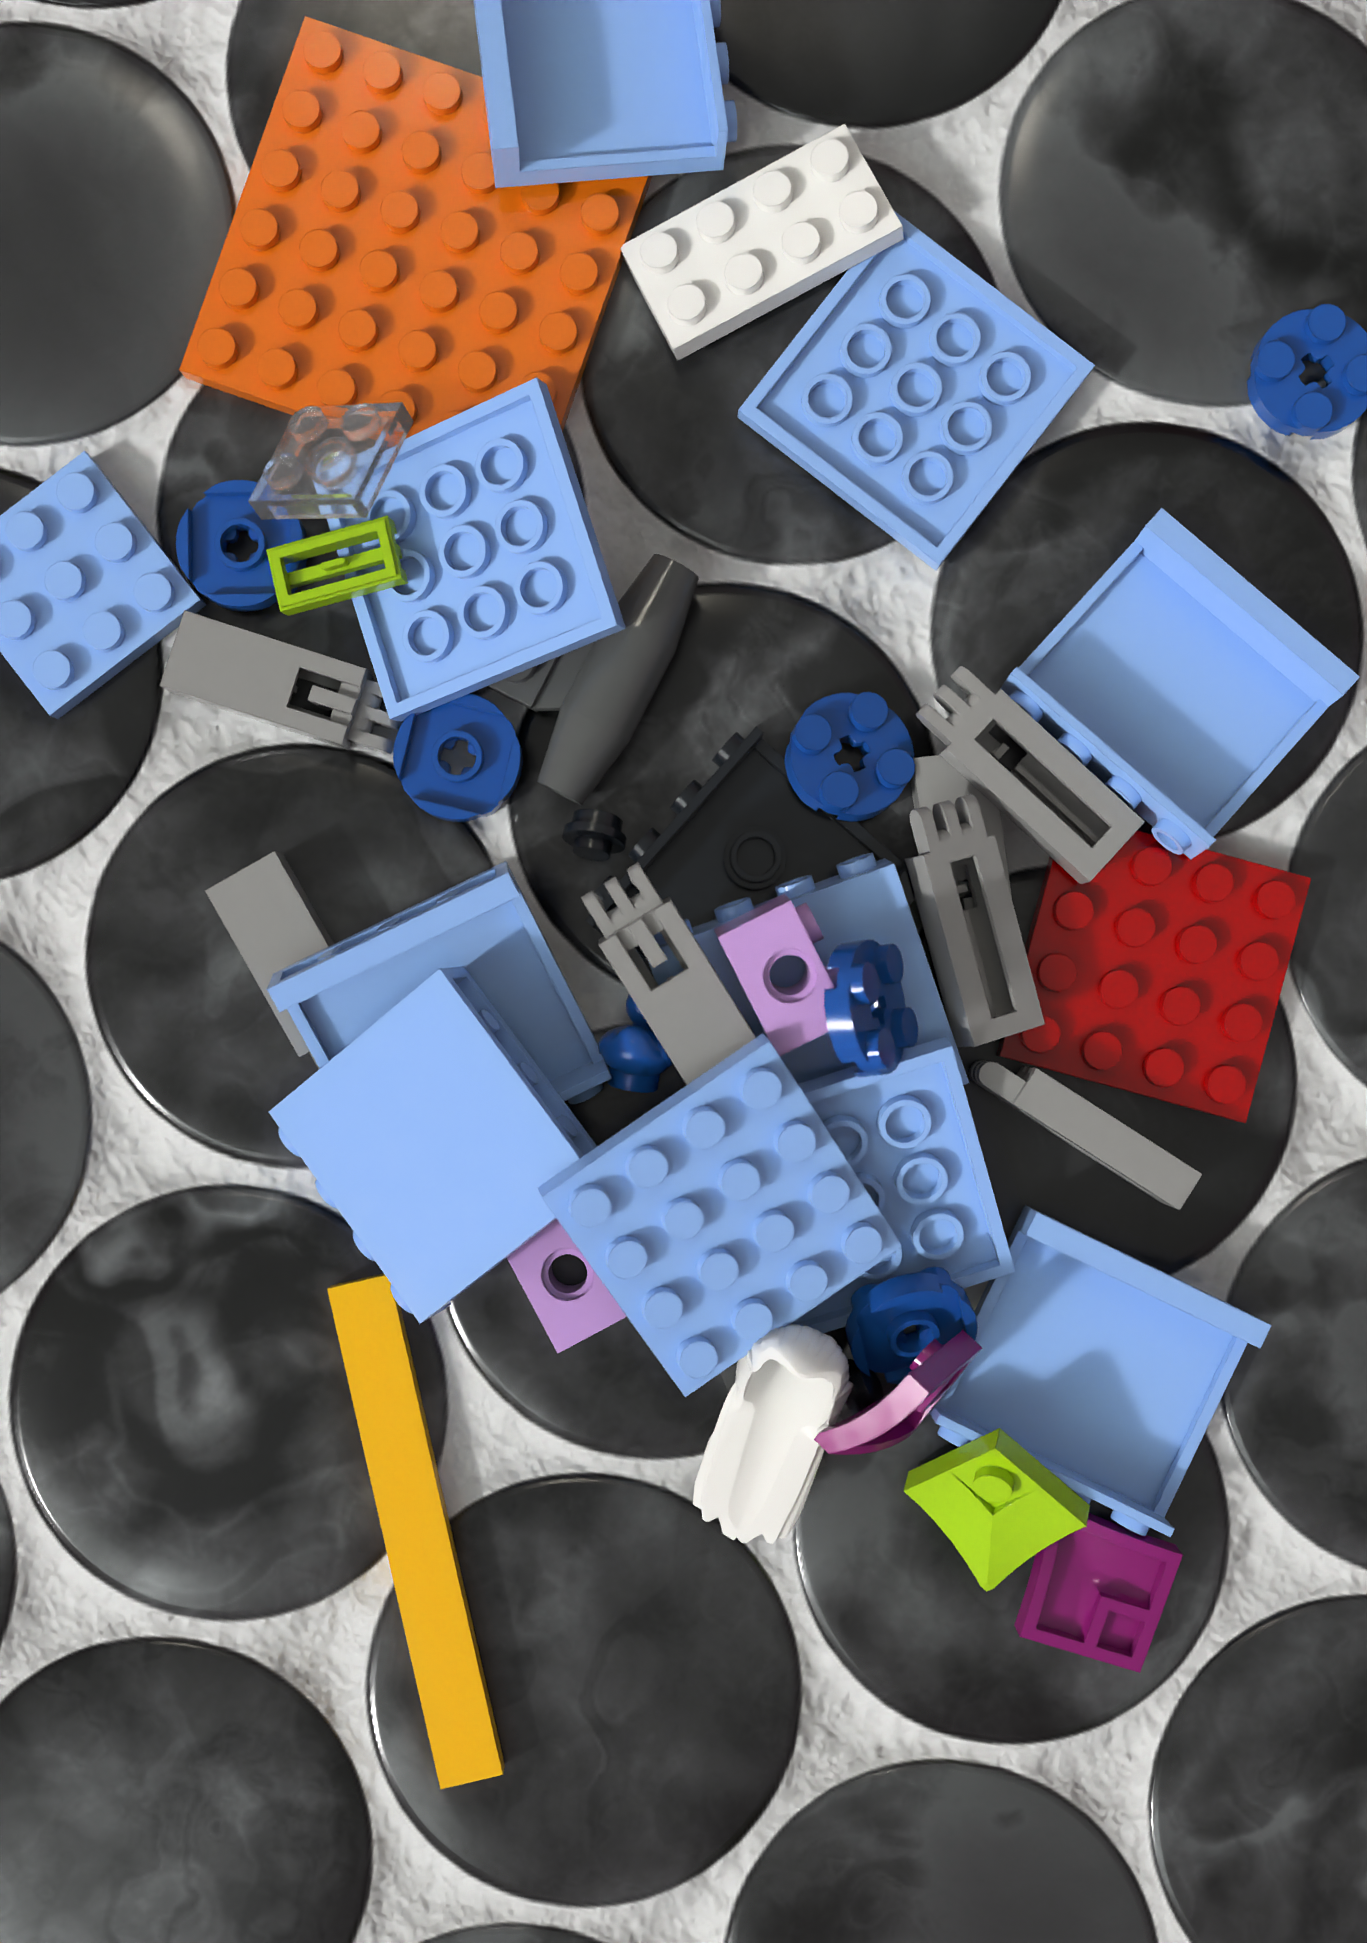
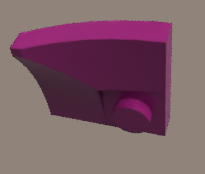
[814,1330,982,1455]
[1014,1513,1183,1673]

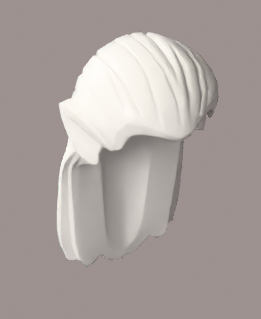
[693,1324,853,1544]

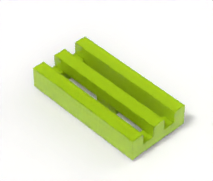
[266,516,408,616]

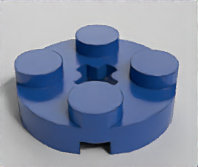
[1247,304,1367,440]
[176,480,307,612]
[784,692,915,822]
[393,694,523,822]
[824,939,918,1077]
[845,1266,978,1385]

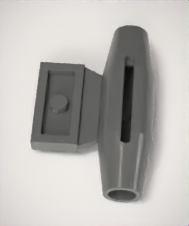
[486,554,699,805]

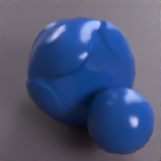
[598,994,673,1093]

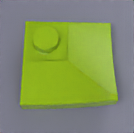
[904,1428,1090,1591]

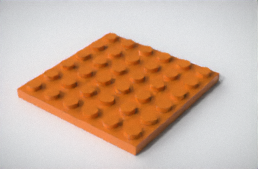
[179,16,652,448]

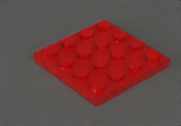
[996,831,1311,1123]

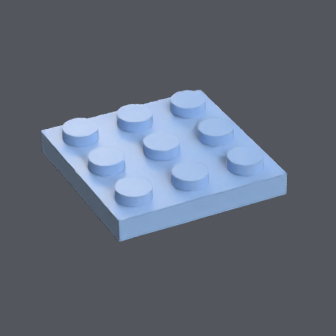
[0,451,206,719]

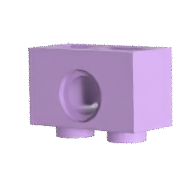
[714,893,839,1056]
[507,1219,627,1353]

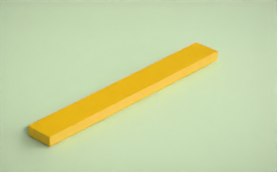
[327,1273,505,1789]

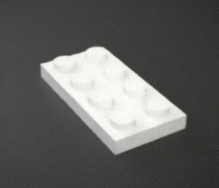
[620,124,904,361]

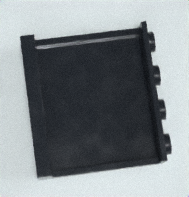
[586,726,915,977]

